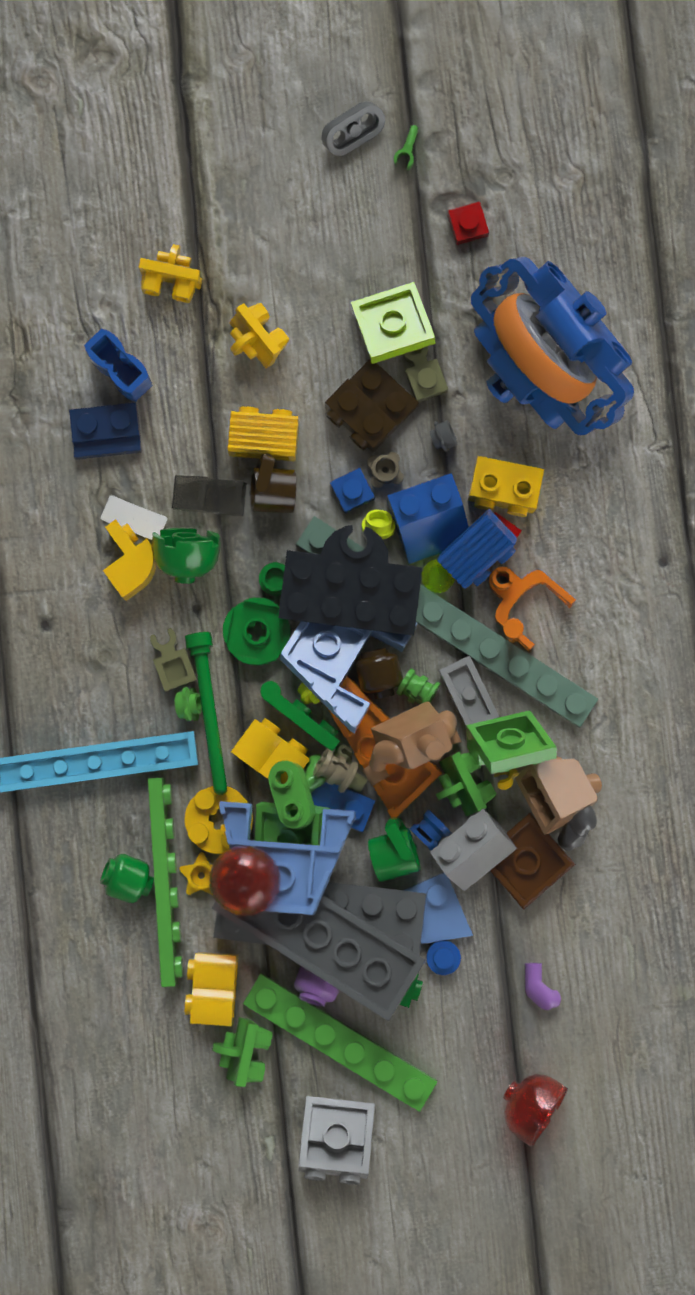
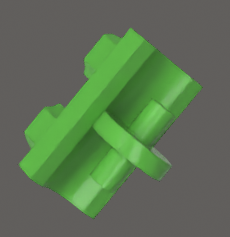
[435,752,496,816]
[212,1017,273,1087]

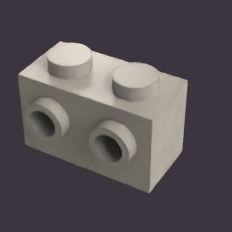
[430,809,517,891]

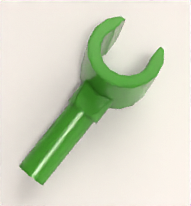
[394,125,419,170]

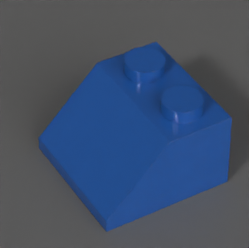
[387,473,469,564]

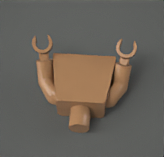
[363,701,462,786]

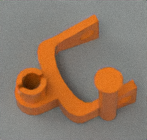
[489,566,576,652]

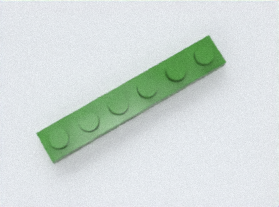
[148,778,184,987]
[243,973,437,1112]

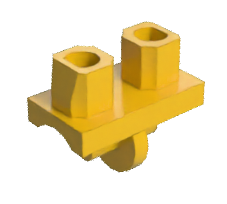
[139,244,202,303]
[229,303,289,369]

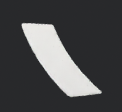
[101,495,167,540]

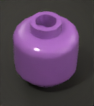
[294,965,339,1007]

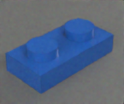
[311,782,376,832]

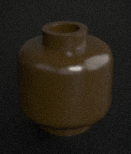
[355,647,403,699]

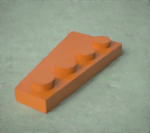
[327,675,442,818]

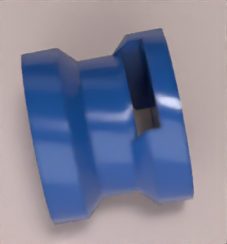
[409,809,452,851]

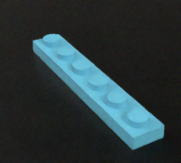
[0,731,199,793]

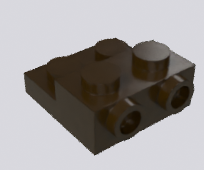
[325,359,419,453]

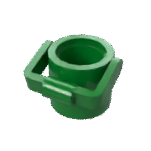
[368,817,421,882]

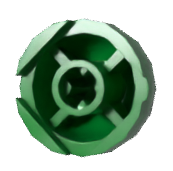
[152,528,220,584]

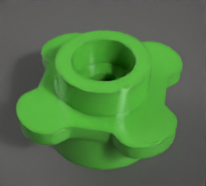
[175,687,202,721]

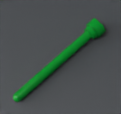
[184,632,227,795]

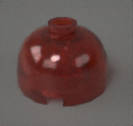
[209,846,281,916]
[503,1074,568,1147]

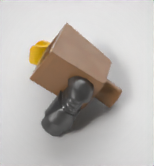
[494,756,602,851]

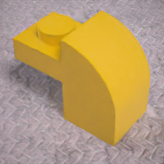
[102,519,156,601]

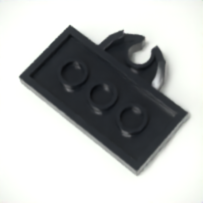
[278,525,423,636]

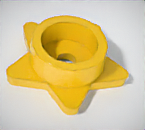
[179,852,224,895]

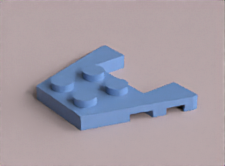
[280,622,418,733]
[219,801,356,915]

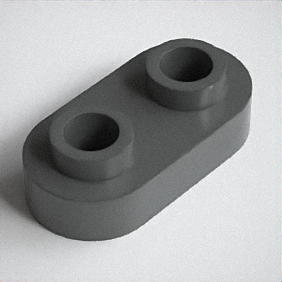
[321,101,385,156]

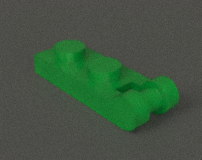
[260,681,340,751]

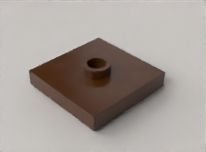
[490,813,576,910]

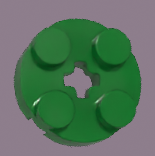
[223,597,291,666]

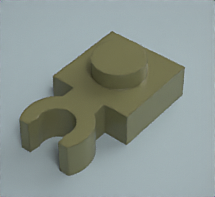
[403,346,448,402]
[150,628,197,692]

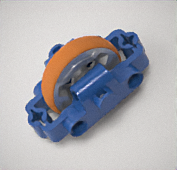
[471,257,634,436]

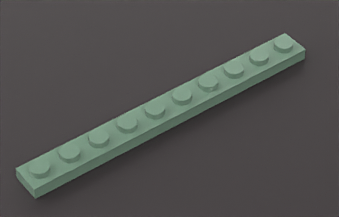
[296,516,598,728]

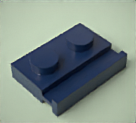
[69,402,142,460]

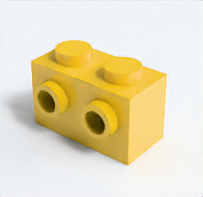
[468,456,544,517]

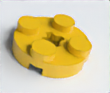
[185,786,253,854]

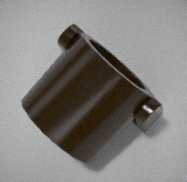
[249,453,296,513]

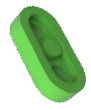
[268,761,315,829]

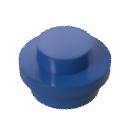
[426,940,461,975]

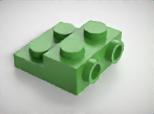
[466,710,557,774]
[255,801,330,846]

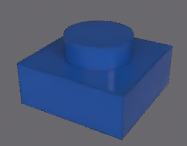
[330,468,375,514]

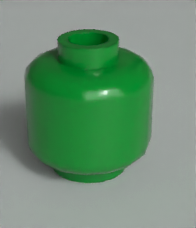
[100,854,154,904]

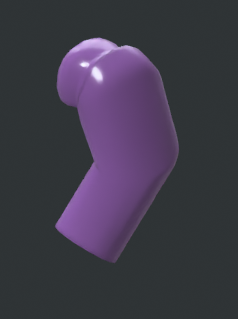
[525,963,561,1010]

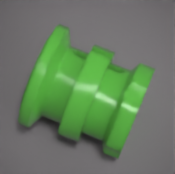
[396,668,441,704]

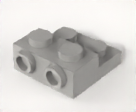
[298,1096,375,1185]

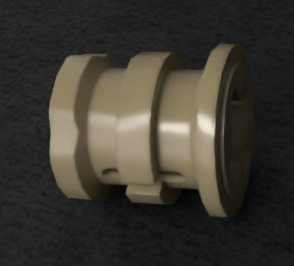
[313,748,358,793]

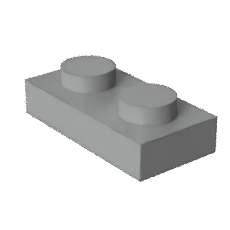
[439,656,499,727]

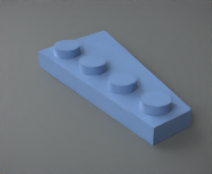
[402,872,473,944]

